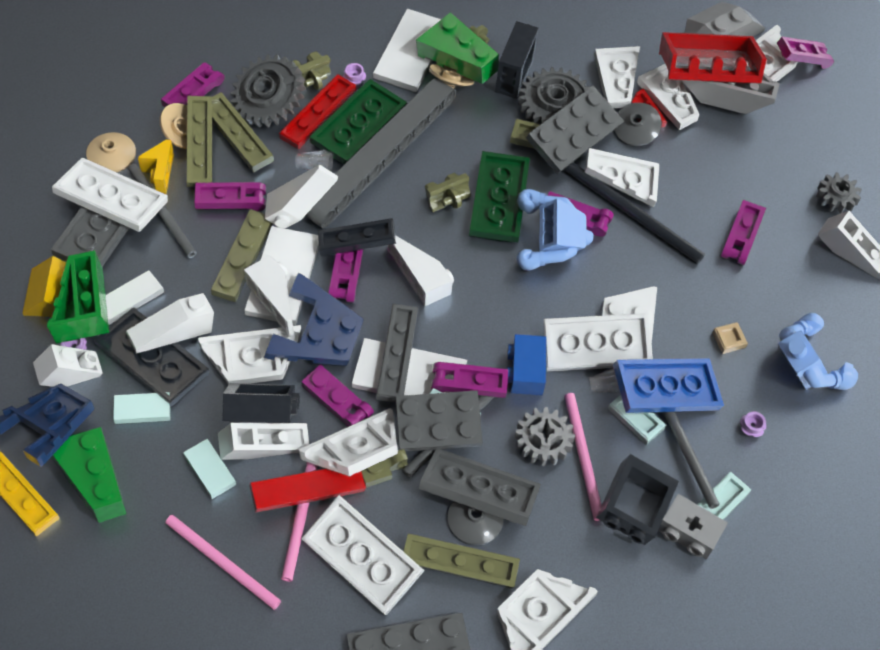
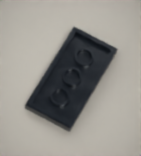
[94,307,209,408]

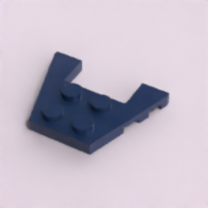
[264,273,364,366]
[0,383,95,467]

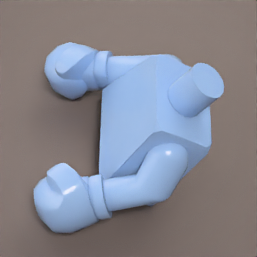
[516,189,593,271]
[778,313,858,390]

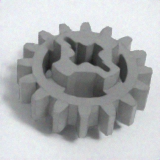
[515,407,575,466]

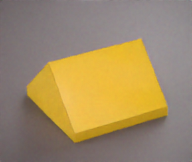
[22,256,66,317]

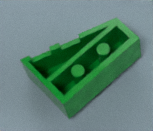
[416,12,499,84]
[47,251,109,344]
[51,427,127,523]

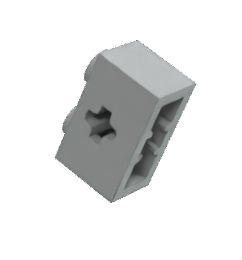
[658,494,728,559]

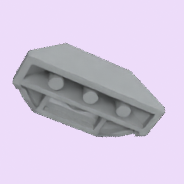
[685,2,765,60]
[682,59,780,114]

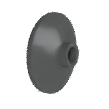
[615,103,662,146]
[447,501,503,546]

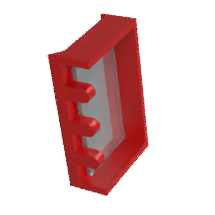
[659,32,767,83]

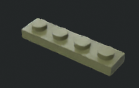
[212,92,274,173]
[187,96,212,187]
[211,210,273,302]
[404,533,520,588]

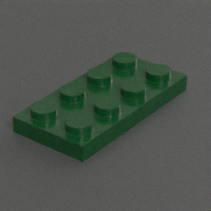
[310,79,407,165]
[469,151,530,243]

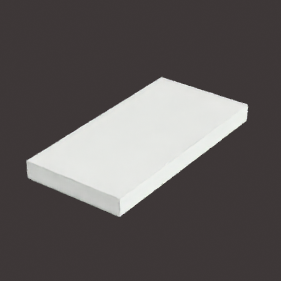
[373,9,441,92]
[52,158,168,232]
[245,226,319,325]
[544,313,653,372]
[352,338,467,396]
[301,495,425,615]

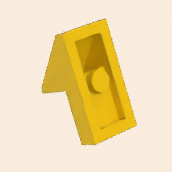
[138,139,174,194]

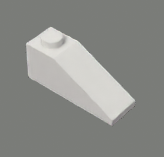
[265,165,338,229]
[817,211,880,280]
[387,235,454,306]
[244,255,294,337]
[126,293,214,353]
[218,423,309,460]

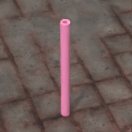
[564,393,602,521]
[281,462,318,582]
[165,515,281,610]

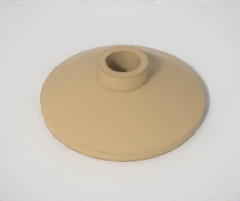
[429,64,474,89]
[160,103,187,149]
[86,132,136,172]

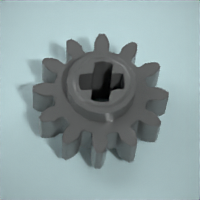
[816,172,862,214]

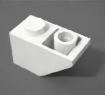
[33,344,103,387]

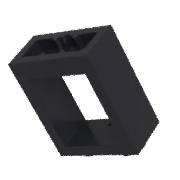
[495,21,539,99]
[222,383,300,423]
[596,454,679,545]

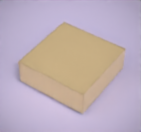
[712,322,748,354]

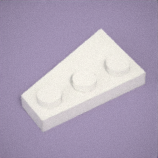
[594,46,640,108]
[637,62,699,130]
[585,148,659,207]

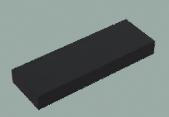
[318,218,396,256]

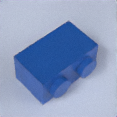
[507,334,546,396]

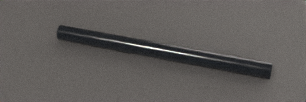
[564,162,705,264]

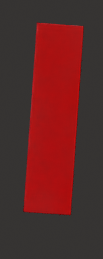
[279,74,356,150]
[249,469,366,512]

